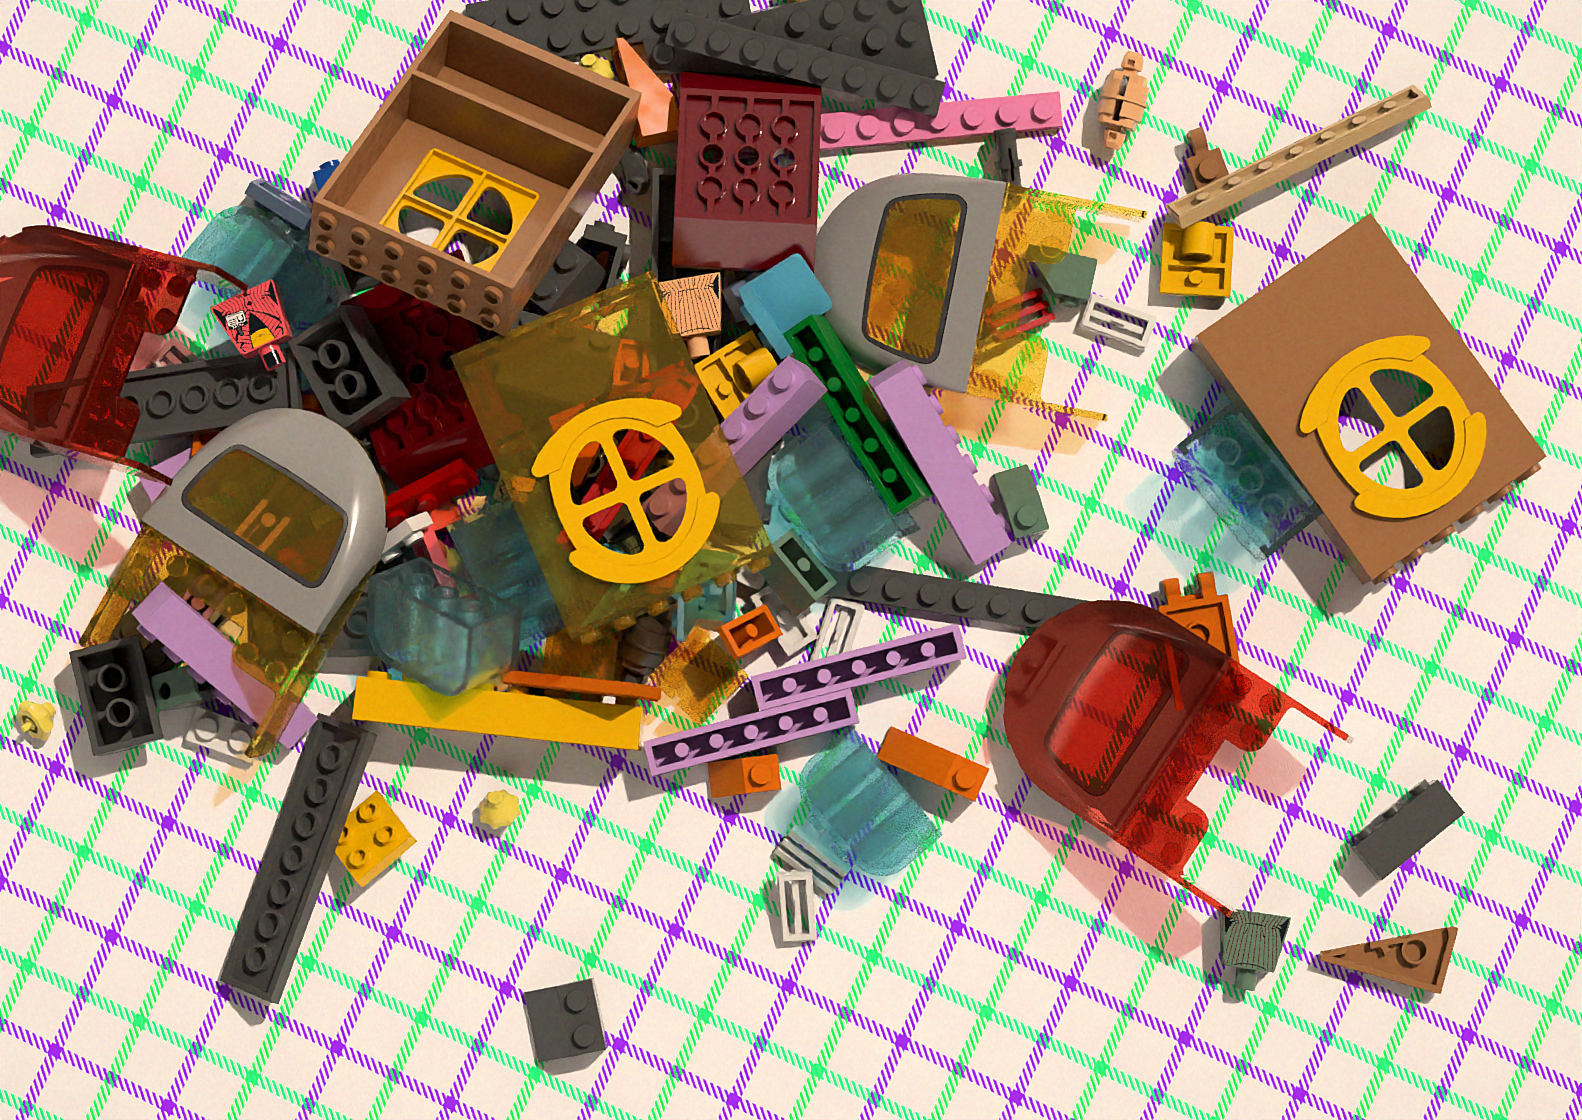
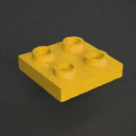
[1159,221,1234,299]
[690,330,778,421]
[335,790,418,887]

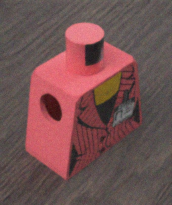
[210,279,293,371]

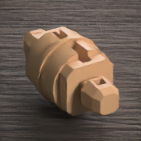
[1097,51,1149,151]

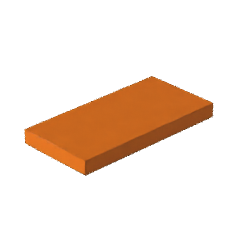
[501,669,662,702]

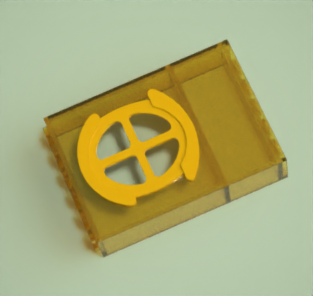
[450,270,775,646]

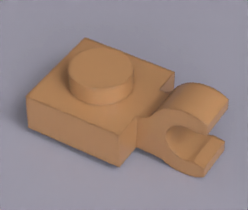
[1185,126,1229,190]

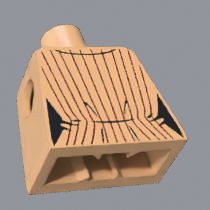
[653,272,721,360]

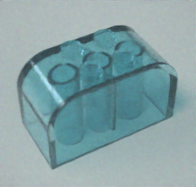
[181,206,339,347]
[1171,402,1323,562]
[768,416,921,572]
[446,491,582,655]
[367,556,522,696]
[799,725,943,876]

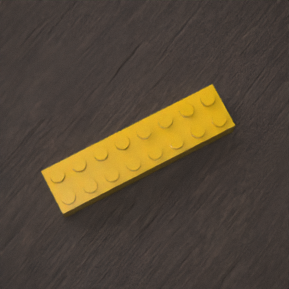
[352,670,646,751]

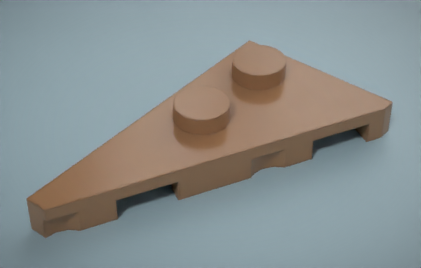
[1318,926,1459,994]

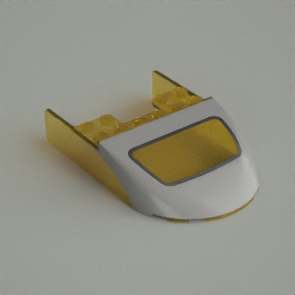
[814,173,1147,423]
[78,408,388,758]

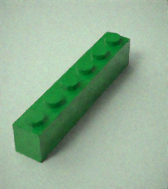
[783,314,934,515]

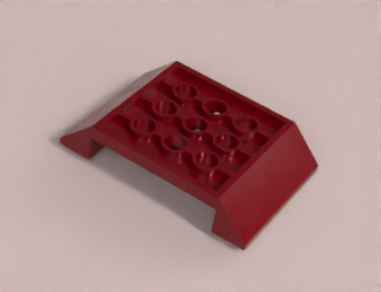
[672,72,822,273]
[340,249,530,489]

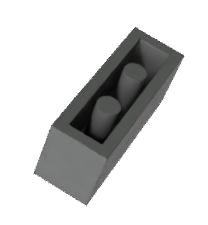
[1350,779,1465,880]

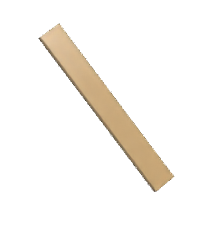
[1166,85,1432,229]

